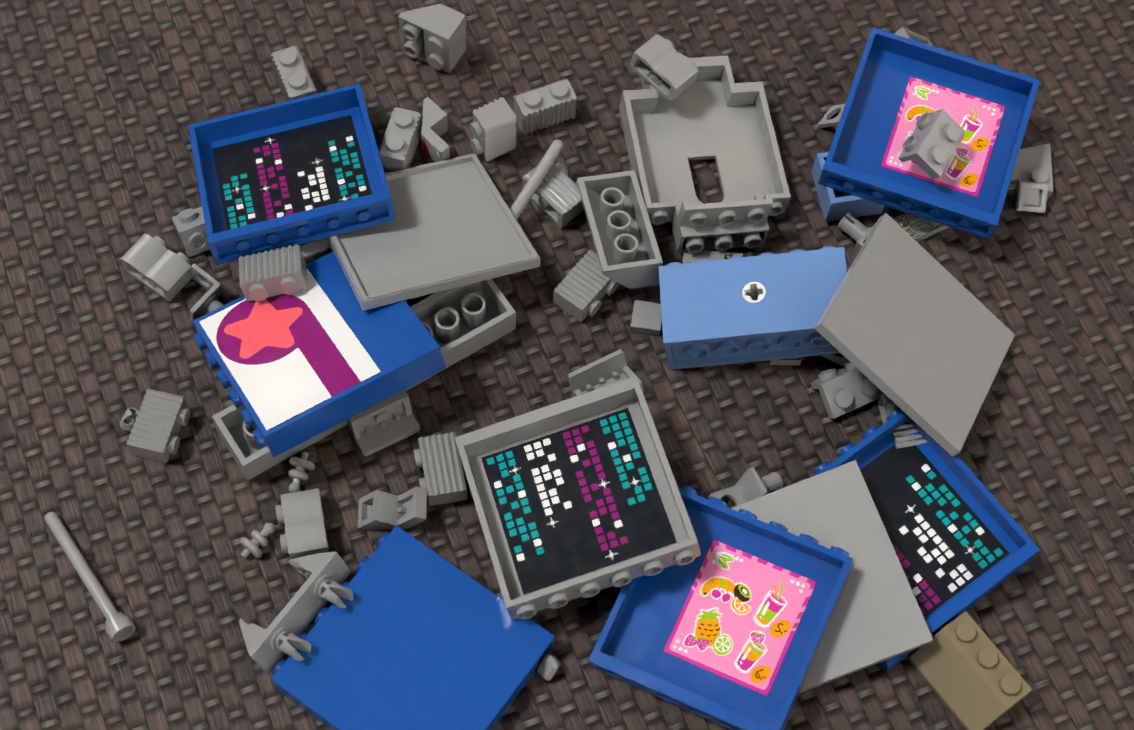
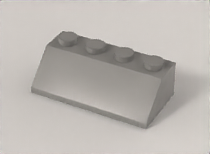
[577,170,663,289]

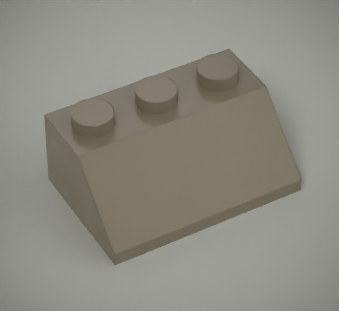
[908,611,1032,730]

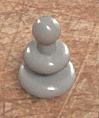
[288,452,315,493]
[240,523,275,558]

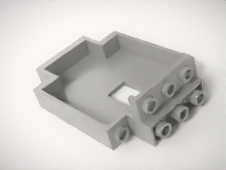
[619,56,791,253]

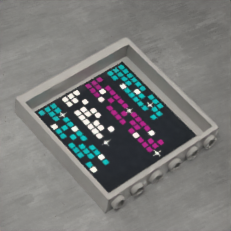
[455,375,701,620]

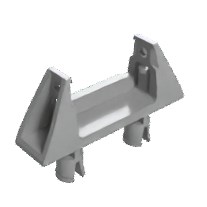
[239,552,353,674]

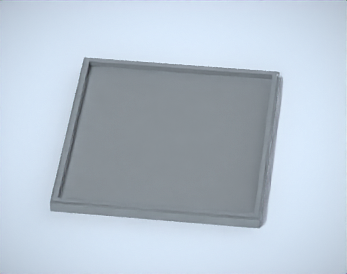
[327,153,540,311]
[814,213,1015,456]
[730,460,934,693]

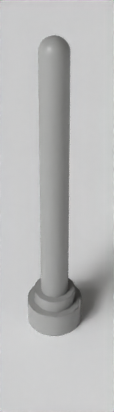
[510,139,563,220]
[45,512,136,643]

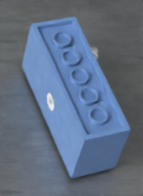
[658,246,847,370]

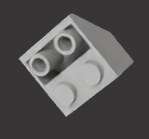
[398,4,466,73]

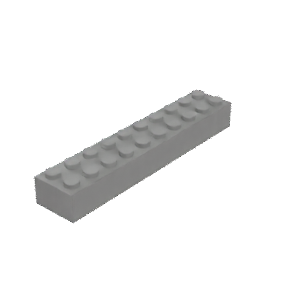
[212,279,516,481]

